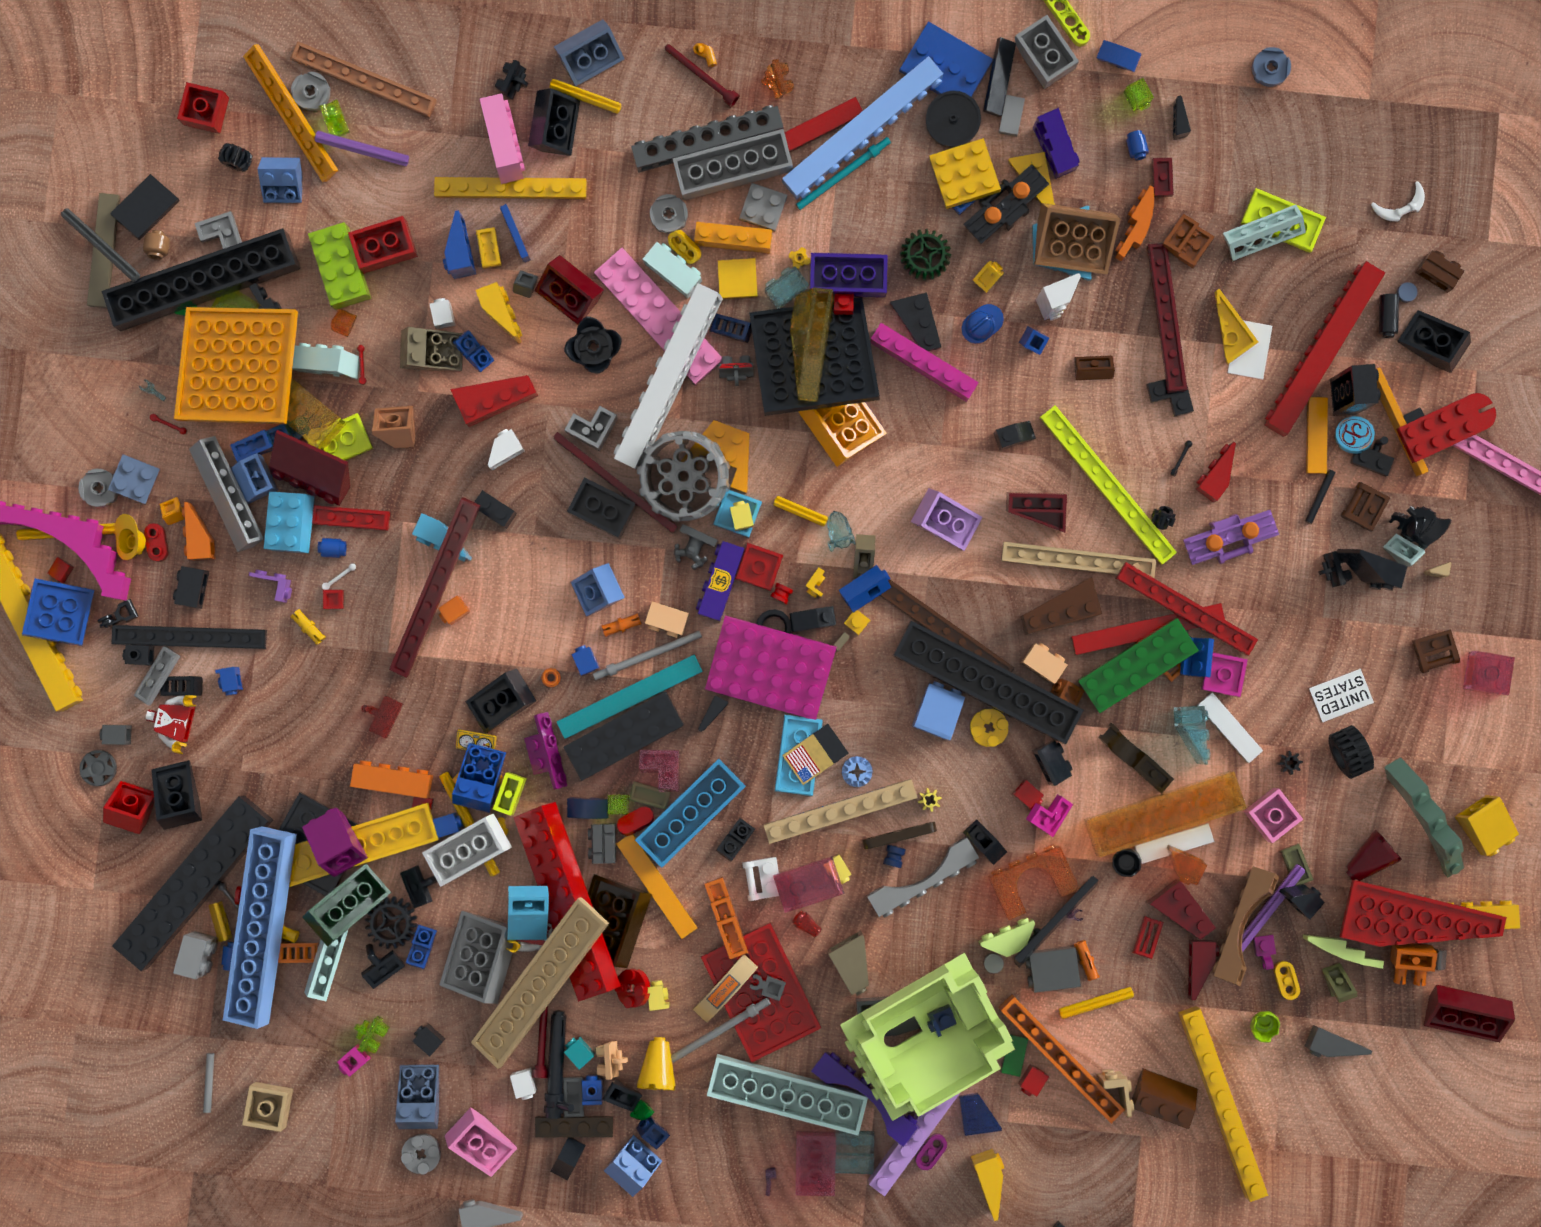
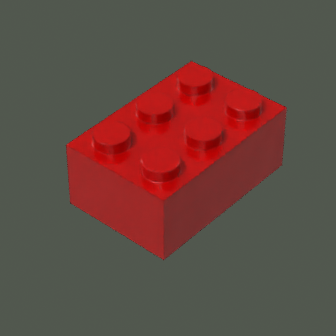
[348,216,418,274]

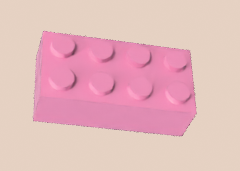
[480,93,525,184]

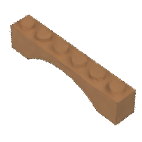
[1213,866,1279,987]

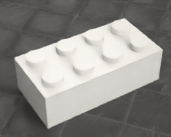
[422,813,512,887]

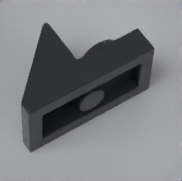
[602,1079,642,1112]

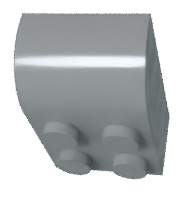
[1015,15,1079,89]

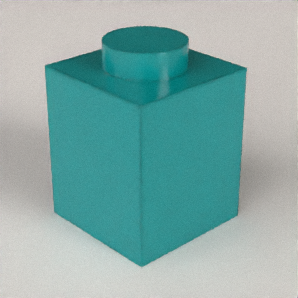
[564,1037,595,1070]

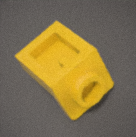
[973,261,1004,293]
[805,567,825,598]

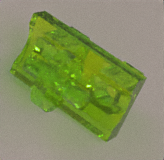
[320,99,350,136]
[354,1016,390,1054]

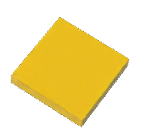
[718,258,758,299]

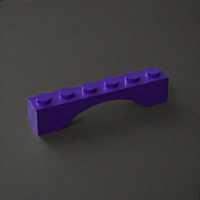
[811,1052,920,1147]

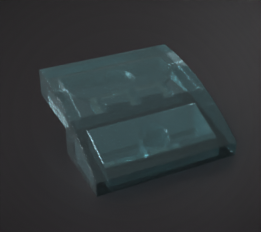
[834,1130,875,1174]

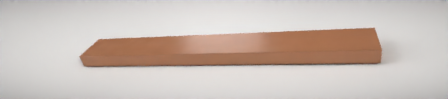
[290,41,437,118]

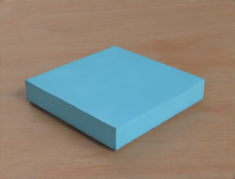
[713,490,762,538]

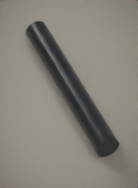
[1305,469,1336,524]

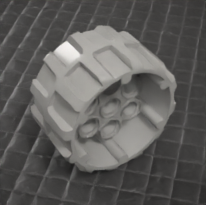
[637,431,730,522]

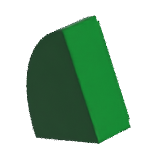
[630,1100,654,1120]

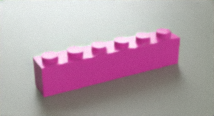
[870,323,979,402]

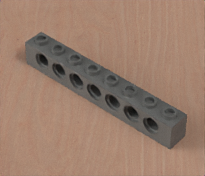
[631,105,784,173]

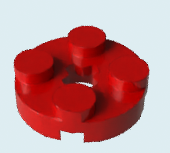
[614,968,650,1008]

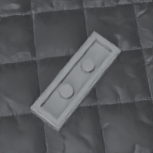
[134,646,180,706]

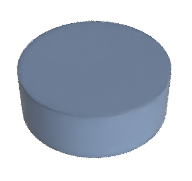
[1396,282,1417,303]

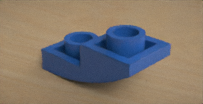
[1096,40,1142,72]
[453,330,494,372]
[405,925,437,969]

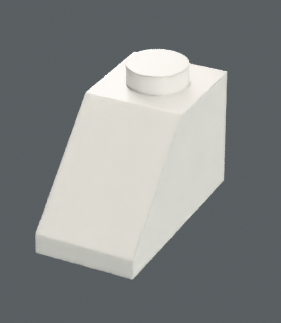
[488,429,525,470]

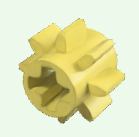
[917,788,942,812]

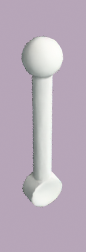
[322,563,356,590]

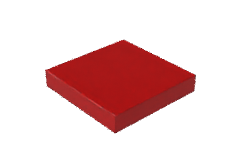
[735,543,783,591]

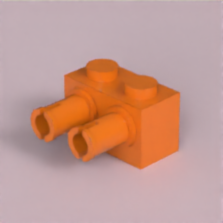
[1390,943,1437,986]

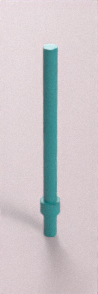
[796,137,891,210]

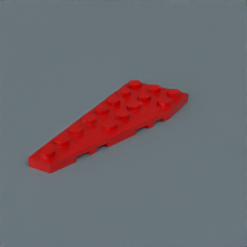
[1339,880,1507,947]

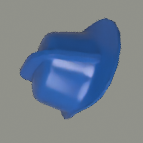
[962,304,1004,344]

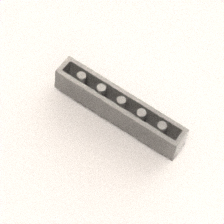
[189,436,264,552]

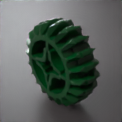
[900,229,951,281]

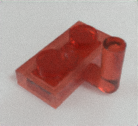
[361,696,404,739]

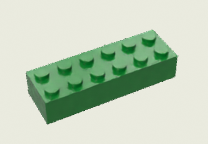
[1078,617,1199,713]

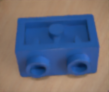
[1180,637,1214,677]

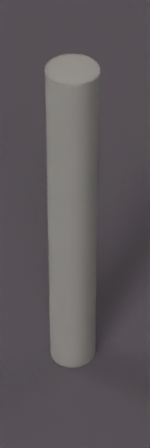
[203,1053,215,1113]

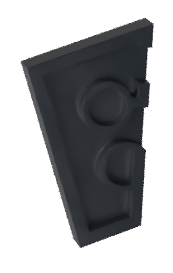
[890,292,941,352]

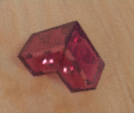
[639,750,680,792]

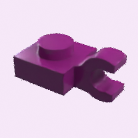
[1253,934,1276,970]

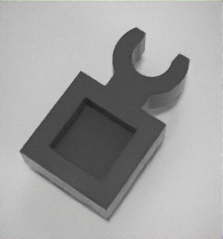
[749,974,786,1001]

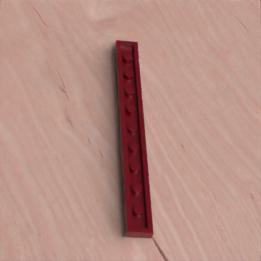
[389,497,481,678]

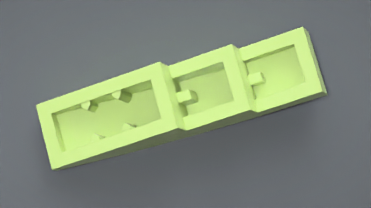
[1303,934,1384,969]

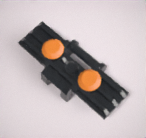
[963,164,1049,244]

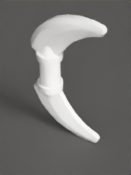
[1371,181,1425,222]

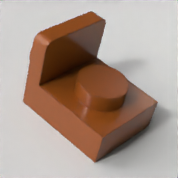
[1050,678,1085,706]

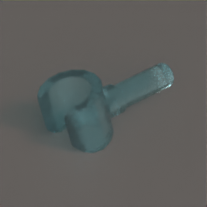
[139,380,166,401]

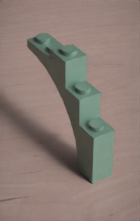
[1384,757,1464,878]

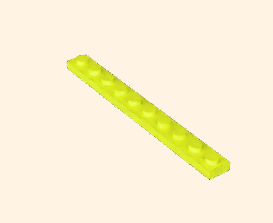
[1040,405,1177,565]

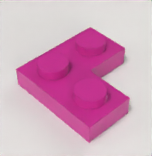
[1026,794,1073,837]

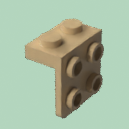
[1097,1069,1134,1118]

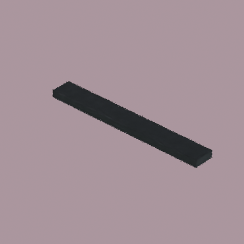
[111,625,267,649]

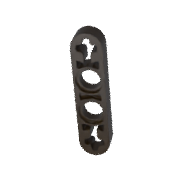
[862,821,937,850]

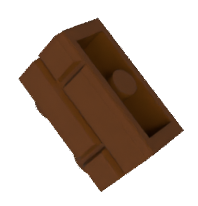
[1415,250,1464,293]

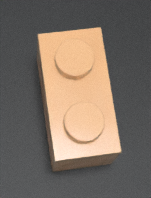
[645,601,689,638]
[1021,643,1068,684]

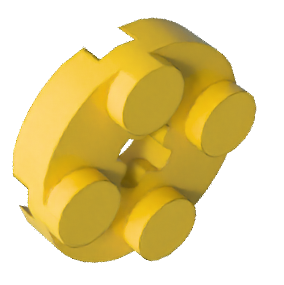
[970,709,1008,747]

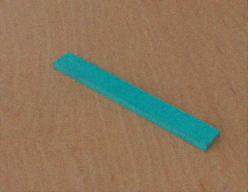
[557,654,703,739]

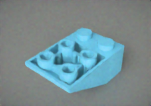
[412,513,472,562]
[507,886,549,940]

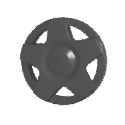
[80,750,117,786]

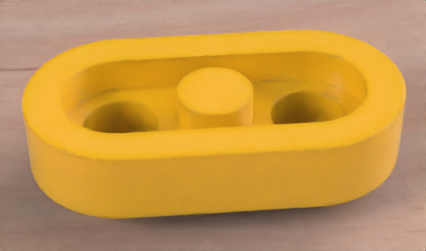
[668,230,701,264]
[1273,961,1300,1000]

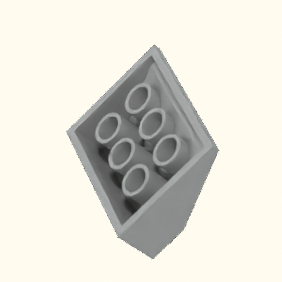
[439,911,516,1004]

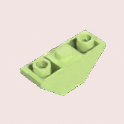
[978,917,1035,957]

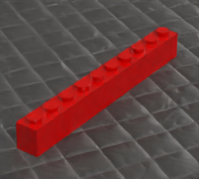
[1264,261,1386,437]

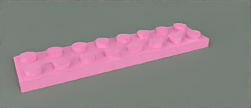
[594,248,722,385]

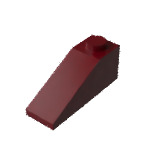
[1188,939,1219,1000]

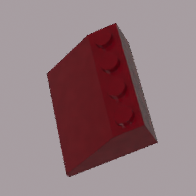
[269,430,350,506]

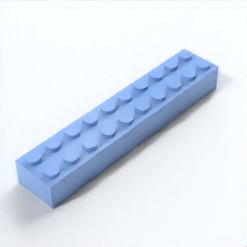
[223,826,297,1029]

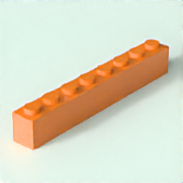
[998,994,1125,1124]

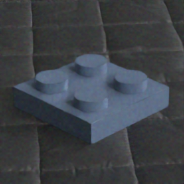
[108,454,160,504]

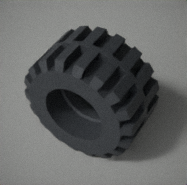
[1328,725,1374,779]

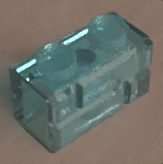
[764,267,809,309]

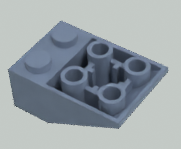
[395,1065,439,1129]

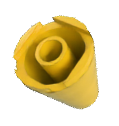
[637,1037,676,1091]

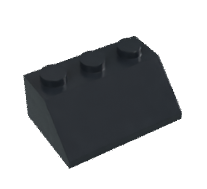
[528,88,580,156]

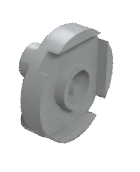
[291,72,331,111]
[650,194,688,234]
[78,469,118,507]
[401,1133,441,1174]

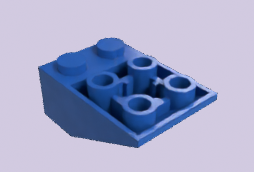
[452,743,506,813]

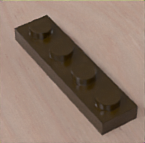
[535,1116,613,1138]

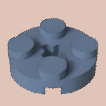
[1252,47,1291,87]

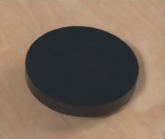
[926,91,981,148]

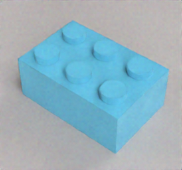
[264,491,315,554]

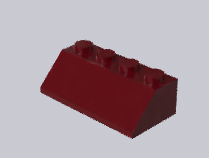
[1424,985,1515,1043]

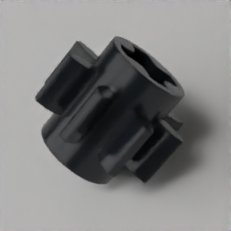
[1151,506,1176,530]
[1277,751,1303,775]

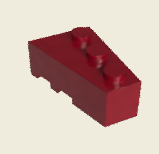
[1006,492,1067,533]
[1146,879,1216,940]

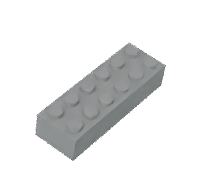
[672,129,793,201]

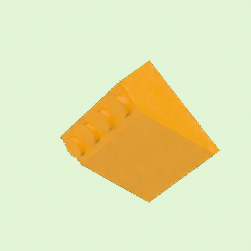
[798,402,887,467]

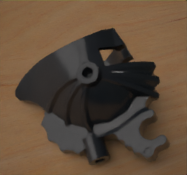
[1389,506,1452,550]

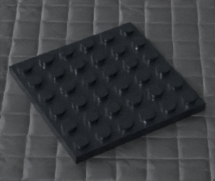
[749,297,880,416]

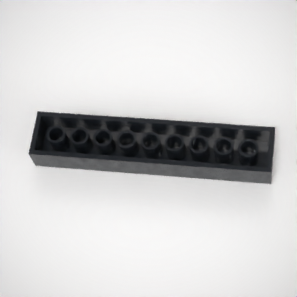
[102,228,300,331]
[892,621,1084,744]
[112,795,273,971]

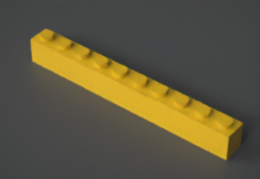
[0,533,83,712]
[1178,1006,1269,1202]

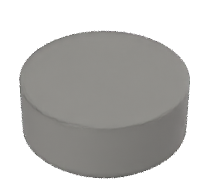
[984,953,1004,973]

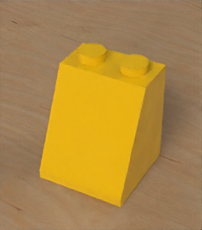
[1455,795,1519,857]

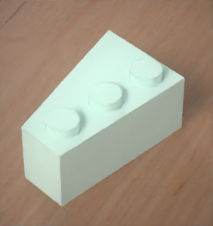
[292,343,360,379]

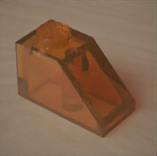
[1167,845,1207,885]

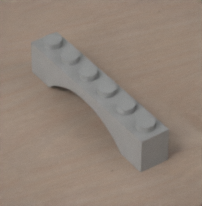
[866,837,979,918]

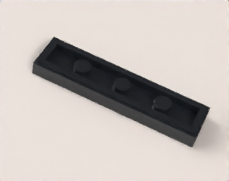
[983,37,1016,117]

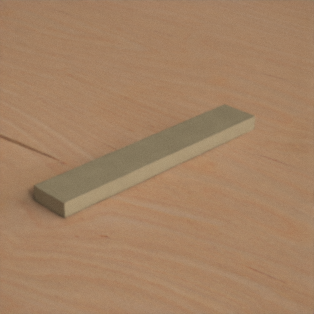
[87,193,120,308]

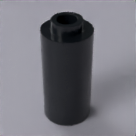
[1379,294,1399,338]

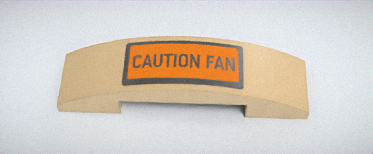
[693,955,758,1022]

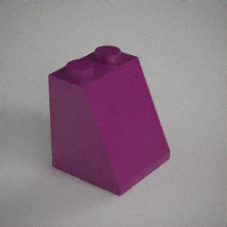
[302,808,368,877]

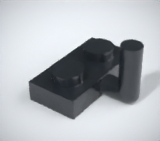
[1350,437,1394,477]
[400,865,437,909]
[361,944,405,989]

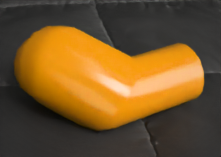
[693,43,717,67]

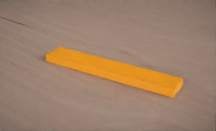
[1377,367,1428,477]
[616,834,698,939]

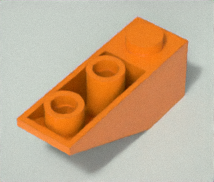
[182,502,216,561]

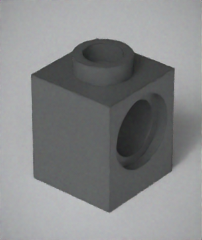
[99,725,132,745]

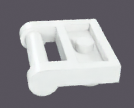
[742,857,782,901]

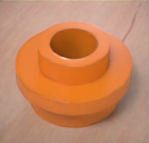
[541,668,561,687]

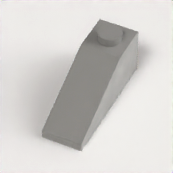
[458,1199,523,1227]

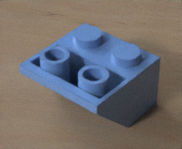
[257,157,303,203]
[231,453,278,504]
[604,1135,662,1197]

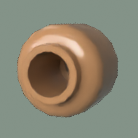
[143,230,170,260]

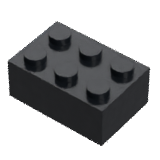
[567,477,637,539]

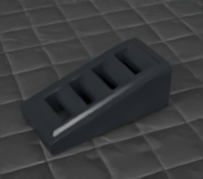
[1173,95,1191,140]
[160,676,203,696]
[698,696,729,732]

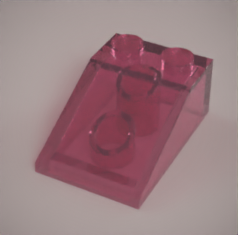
[773,856,844,913]

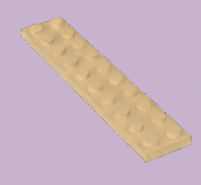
[471,897,609,1069]

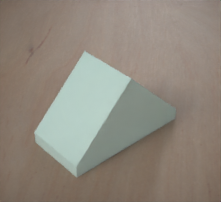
[1383,533,1425,567]

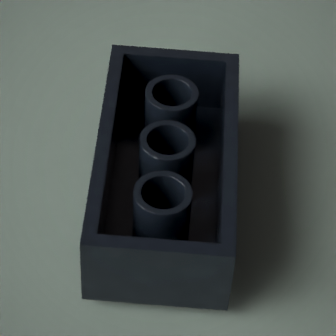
[1330,364,1381,416]

